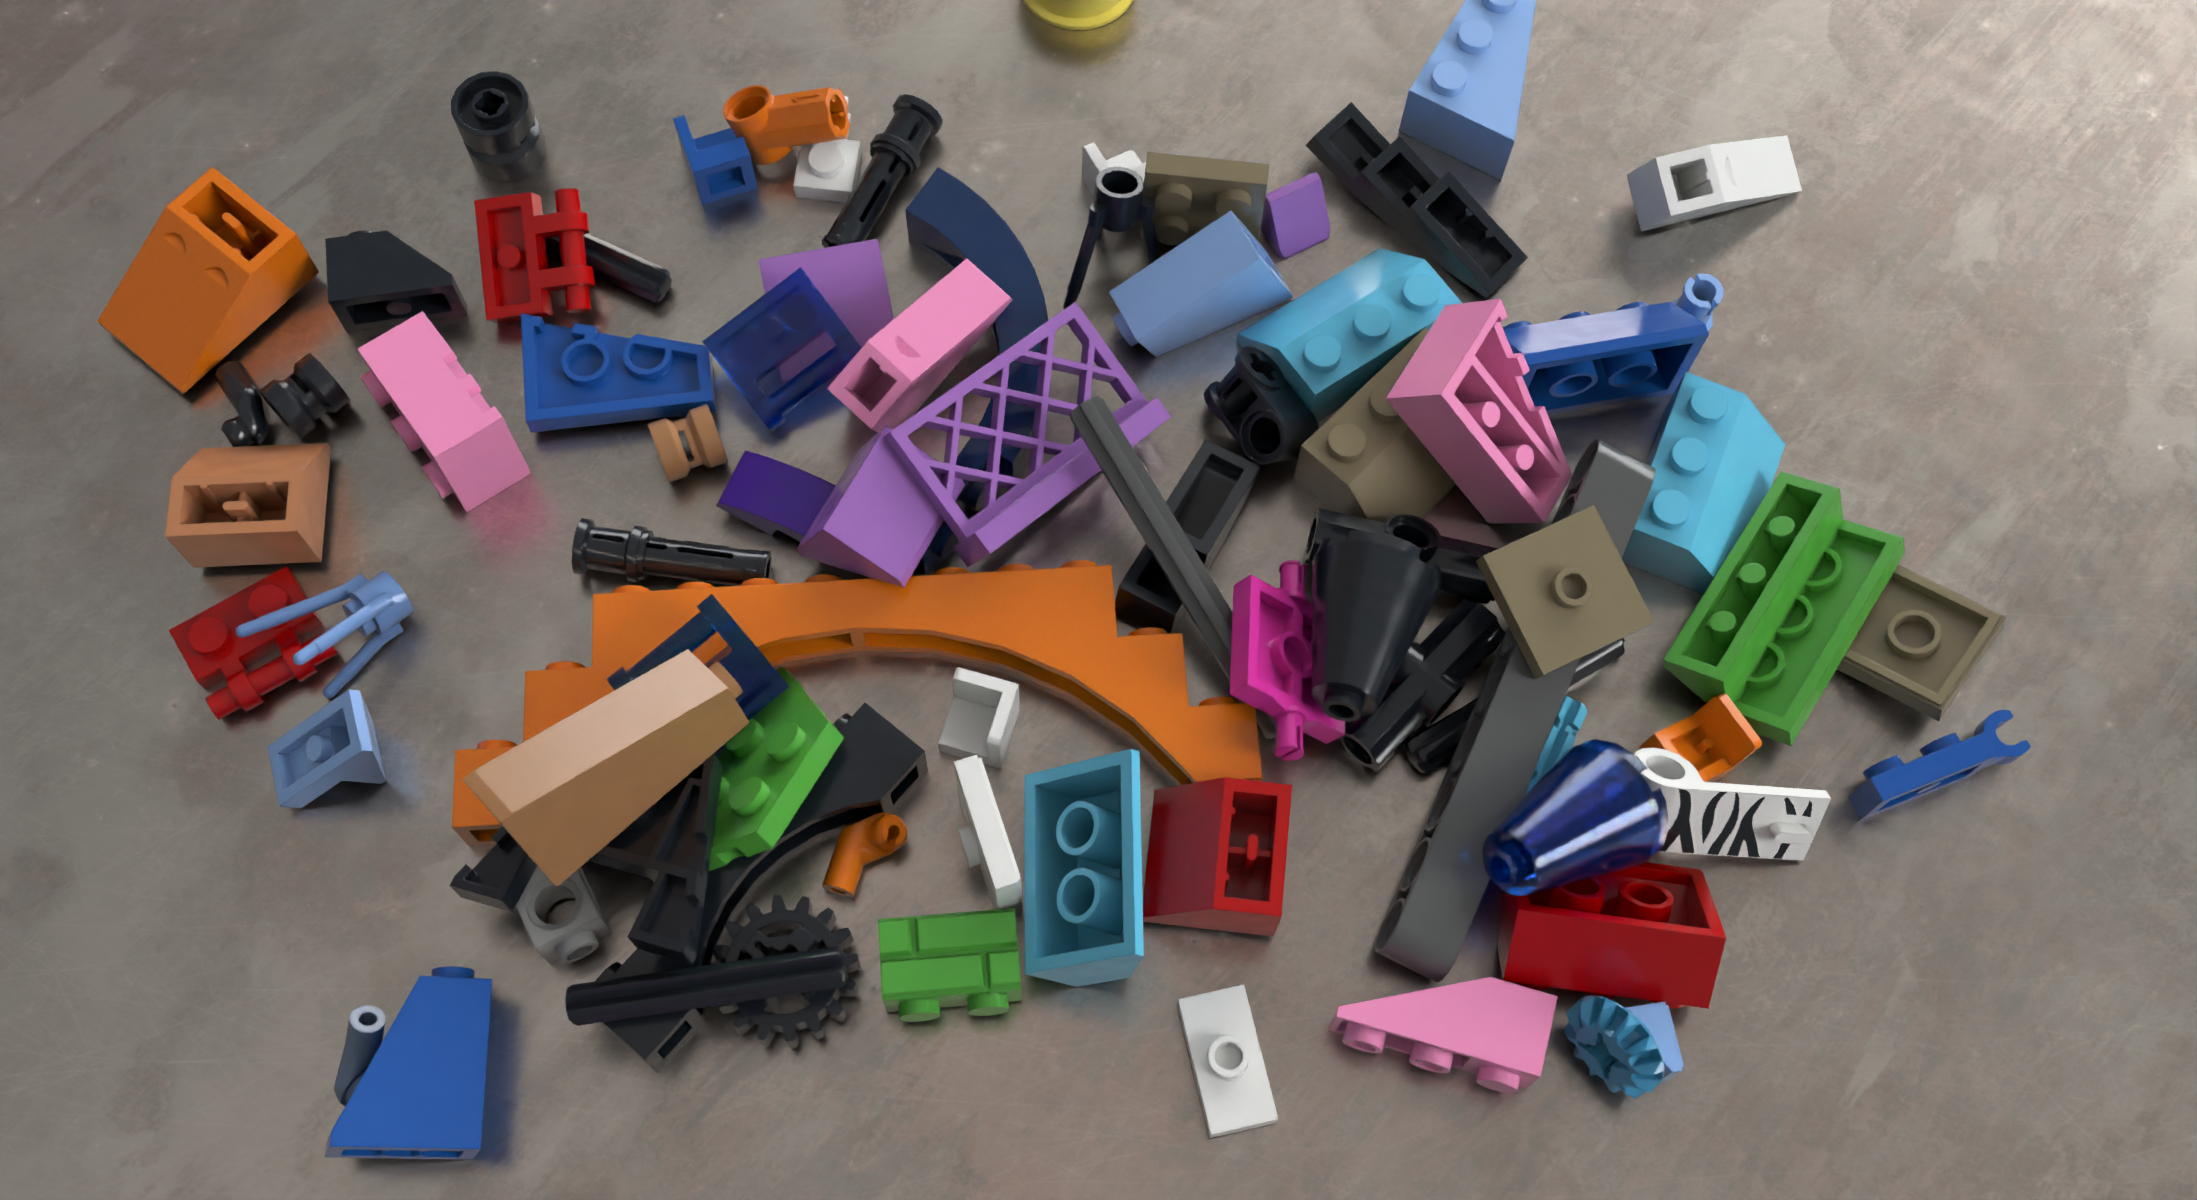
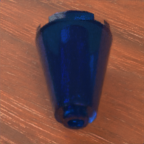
[1483,739,1669,896]

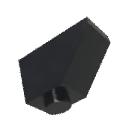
[325,230,468,332]

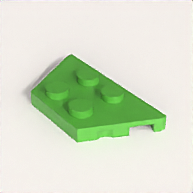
[650,667,844,882]

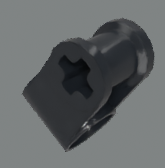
[1203,346,1319,464]

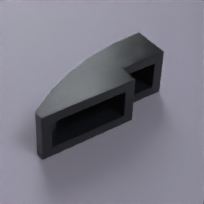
[1115,439,1261,634]

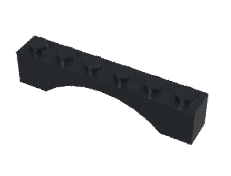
[596,703,928,1073]

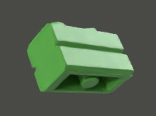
[878,908,1022,1022]

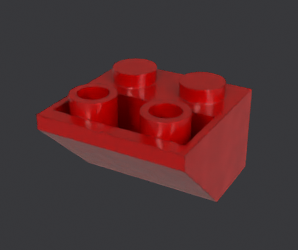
[1143,777,1292,936]

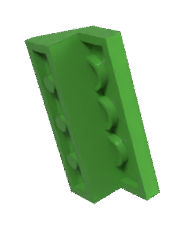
[1663,471,1905,746]

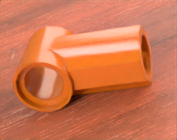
[722,85,850,165]

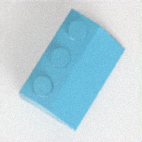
[1236,248,1462,422]
[1622,372,1786,594]
[1025,749,1144,987]

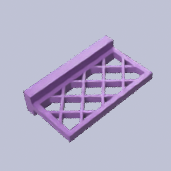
[884,302,1172,567]

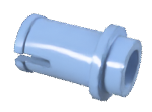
[1672,273,1724,332]

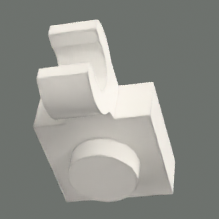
[793,97,862,203]

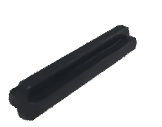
[543,213,672,302]

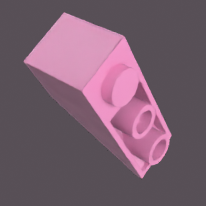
[827,259,1013,432]
[1328,977,1558,1093]

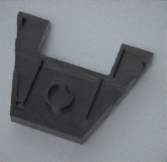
[449,753,723,964]

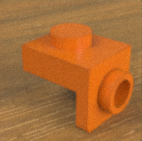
[1639,693,1762,782]

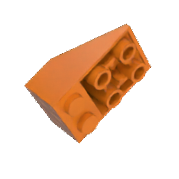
[97,167,319,394]

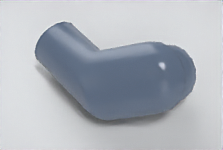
[334,1005,386,1106]

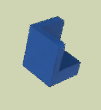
[673,115,758,205]

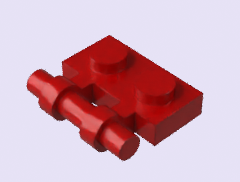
[474,188,595,323]
[169,566,338,720]

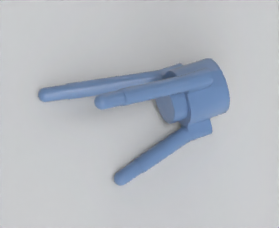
[235,571,414,698]

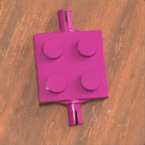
[1230,560,1345,761]

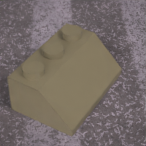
[1294,328,1457,523]

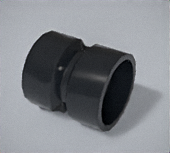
[451,71,546,183]

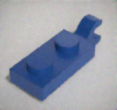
[1848,710,2031,820]

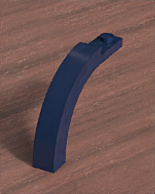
[905,167,1051,574]

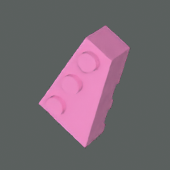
[1386,299,1572,524]
[357,311,531,512]

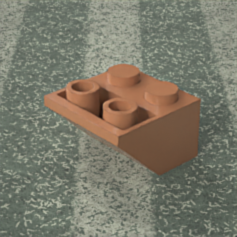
[165,443,331,568]

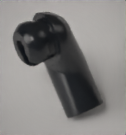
[215,361,269,447]

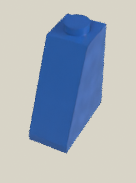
[325,966,492,1160]

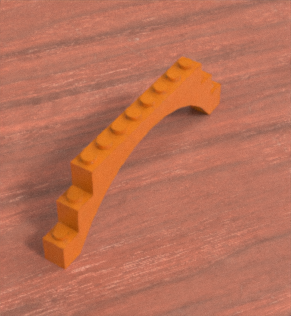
[452,560,1262,846]

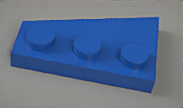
[521,314,716,433]

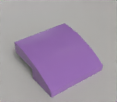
[758,239,894,387]

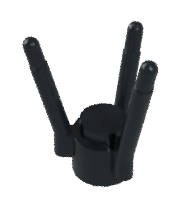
[1063,167,1160,309]

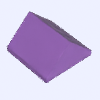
[796,426,965,588]

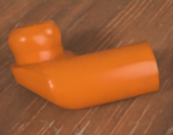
[822,812,908,897]

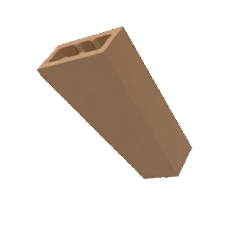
[462,649,750,887]

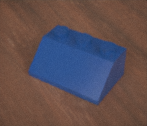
[1503,302,1709,415]

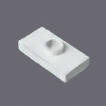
[1177,984,1278,1138]

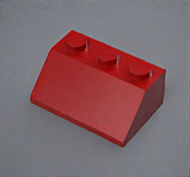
[1497,843,1726,1009]

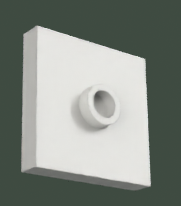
[954,755,1023,918]

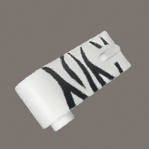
[1609,747,1831,861]

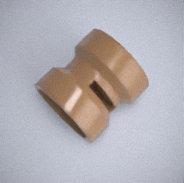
[648,404,728,483]

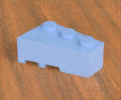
[1399,0,1536,180]

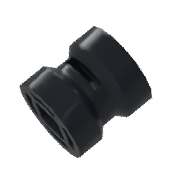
[259,353,351,440]

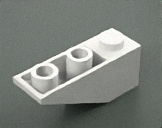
[1626,135,1802,231]

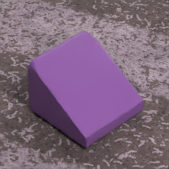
[1260,172,1330,259]

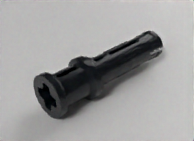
[822,94,943,248]
[572,518,772,586]

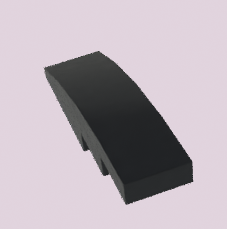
[1305,102,1528,298]

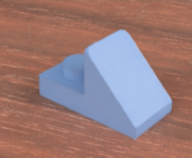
[267,689,386,808]

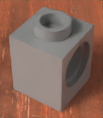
[516,866,612,964]

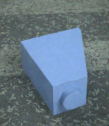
[1109,210,1294,357]

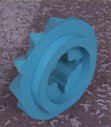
[1564,995,1664,1099]

